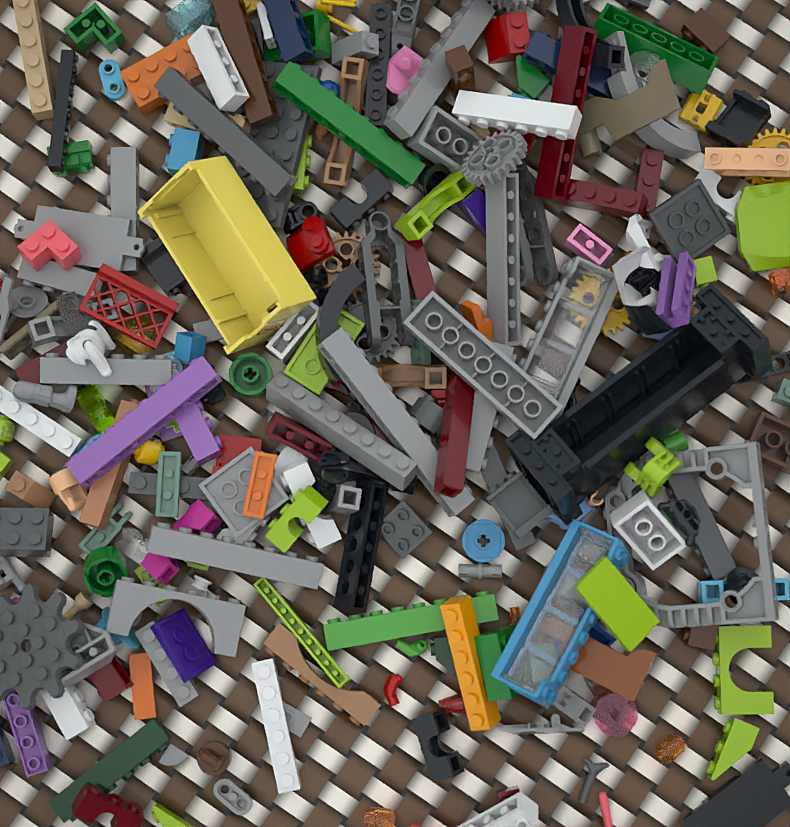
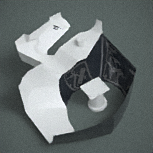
[612,214,675,335]

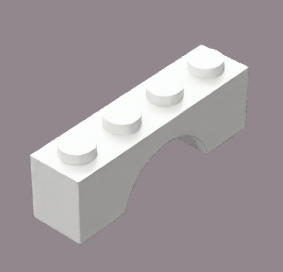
[280,458,342,549]

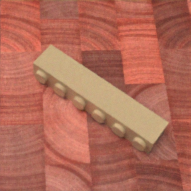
[12,0,55,121]

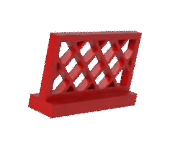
[78,263,179,350]

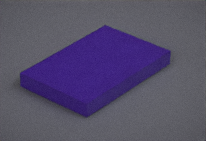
[150,608,218,683]

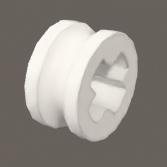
[190,575,212,592]

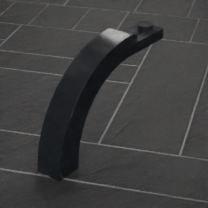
[555,0,625,68]
[315,263,367,414]

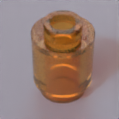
[655,732,688,764]
[363,806,396,827]

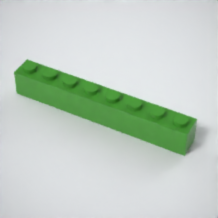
[323,591,499,651]

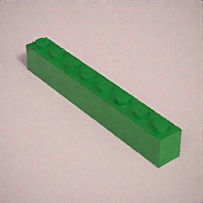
[271,61,425,189]

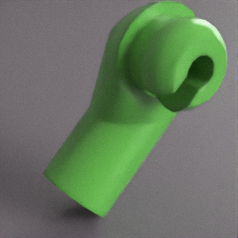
[394,638,428,657]

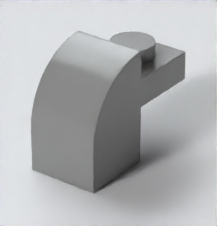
[552,685,597,728]

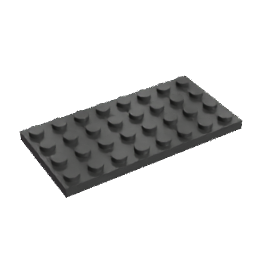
[221,61,322,230]

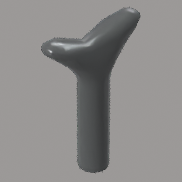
[578,757,610,804]

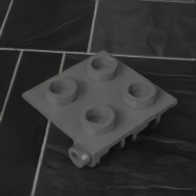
[380,500,432,559]

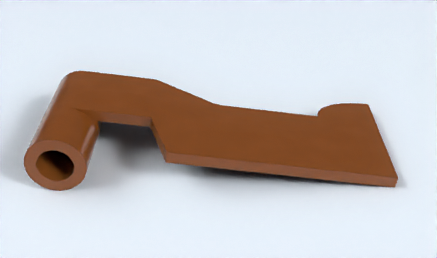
[531,597,657,702]

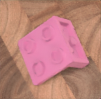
[386,45,424,96]

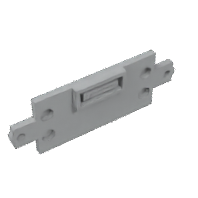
[14,205,146,272]

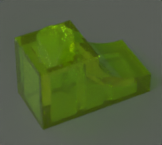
[76,384,115,434]

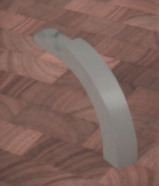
[604,31,701,159]

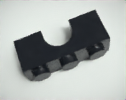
[330,168,393,233]
[412,708,465,782]

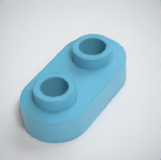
[99,59,126,101]

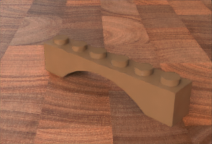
[323,56,369,188]
[263,623,381,726]

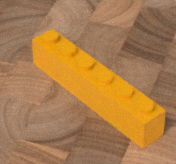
[440,595,501,731]

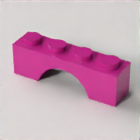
[140,499,223,585]

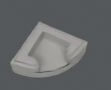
[159,743,189,766]

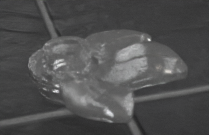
[114,527,149,570]

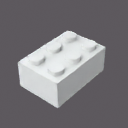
[609,489,686,570]

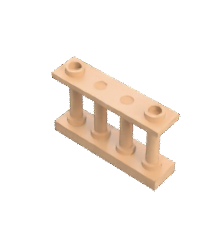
[704,147,790,178]

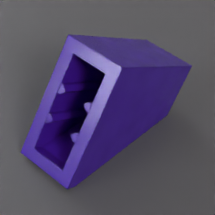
[455,187,486,238]

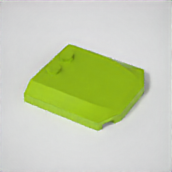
[734,181,790,271]

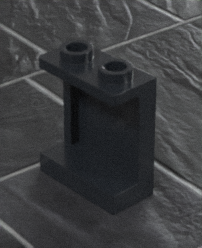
[705,88,771,148]
[140,237,188,297]

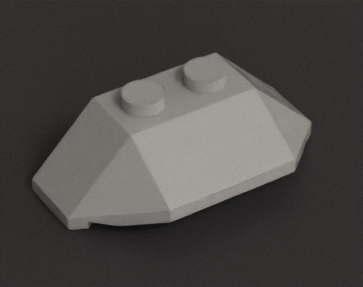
[43,623,117,694]

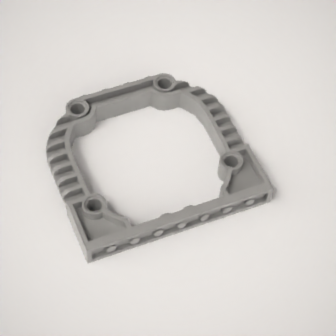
[603,442,779,628]

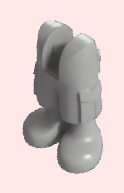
[12,381,77,413]

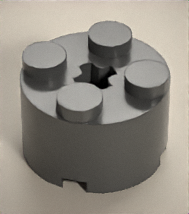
[408,395,444,443]

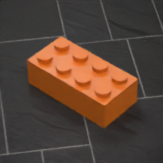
[119,33,205,115]

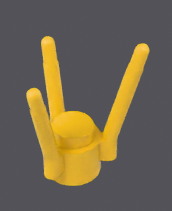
[315,0,358,34]

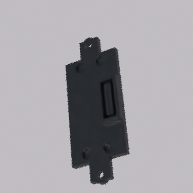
[679,758,790,827]

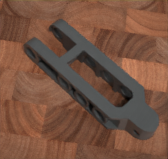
[392,0,423,57]
[509,159,558,286]
[357,211,414,348]

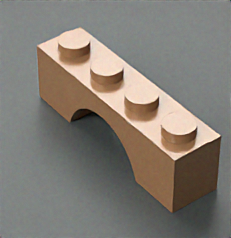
[372,364,447,389]

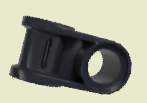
[284,201,319,235]

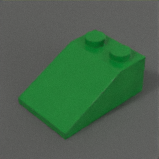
[264,9,332,63]

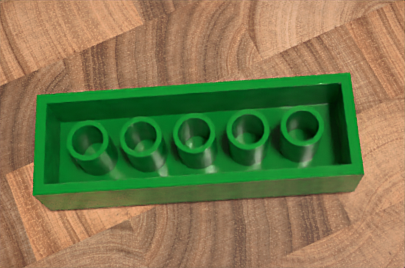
[593,2,719,95]

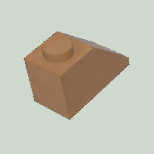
[4,470,56,508]

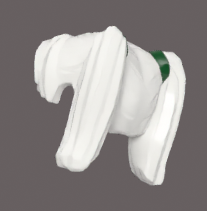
[66,320,116,377]

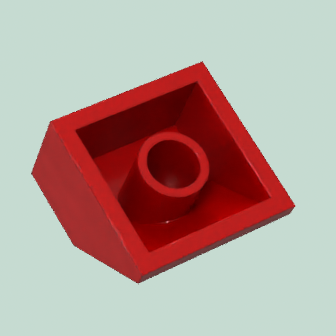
[484,11,530,64]

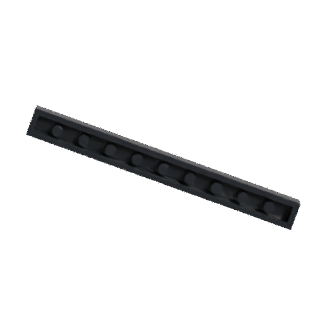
[48,49,79,172]

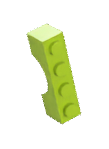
[395,170,477,241]

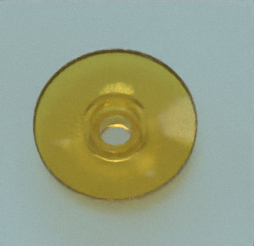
[115,314,156,355]

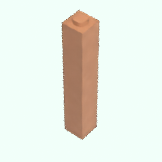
[79,399,140,531]

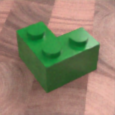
[64,2,126,54]

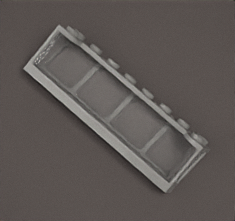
[500,256,619,431]

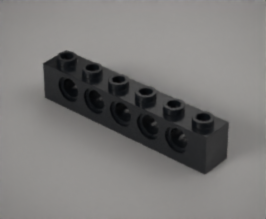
[365,3,392,131]
[333,480,389,613]

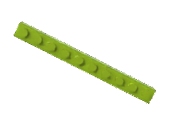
[253,577,351,689]

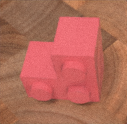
[17,220,82,271]

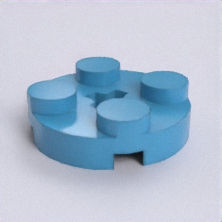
[462,519,505,563]

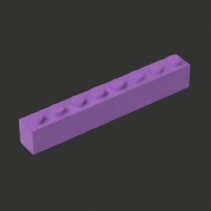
[66,356,223,488]

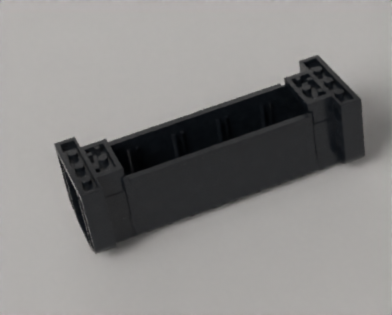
[504,283,772,526]

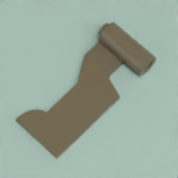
[577,59,681,159]

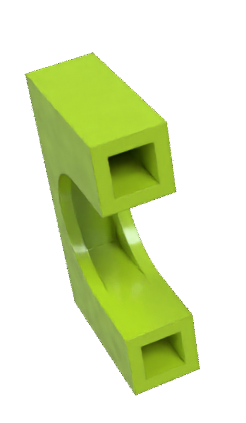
[712,625,774,715]

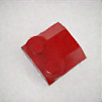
[286,216,337,271]

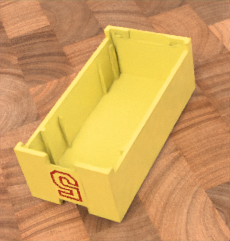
[137,155,317,354]

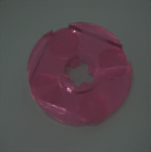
[593,692,638,737]

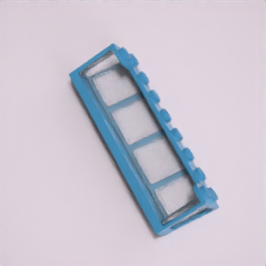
[491,519,629,709]

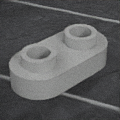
[213,778,253,815]

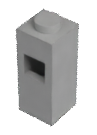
[332,30,379,67]
[327,485,362,516]

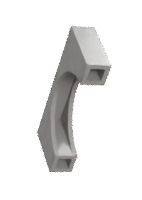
[105,576,246,657]

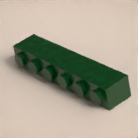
[48,718,172,823]

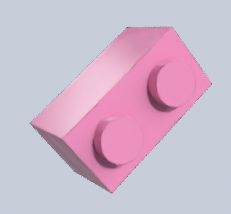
[564,224,613,267]

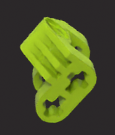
[623,436,684,497]

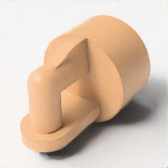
[48,466,88,512]

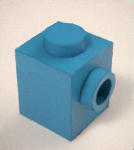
[173,331,207,365]

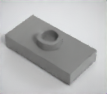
[283,701,312,738]

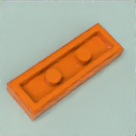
[242,451,278,520]
[129,653,157,720]

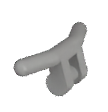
[0,556,25,593]

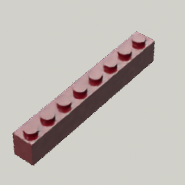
[533,25,598,201]

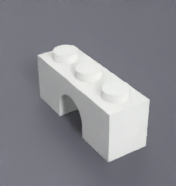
[695,167,742,226]

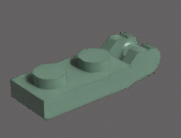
[78,502,133,554]

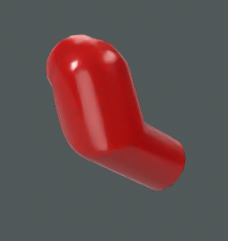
[383,674,403,707]

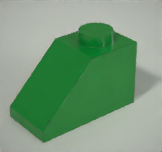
[515,54,551,100]

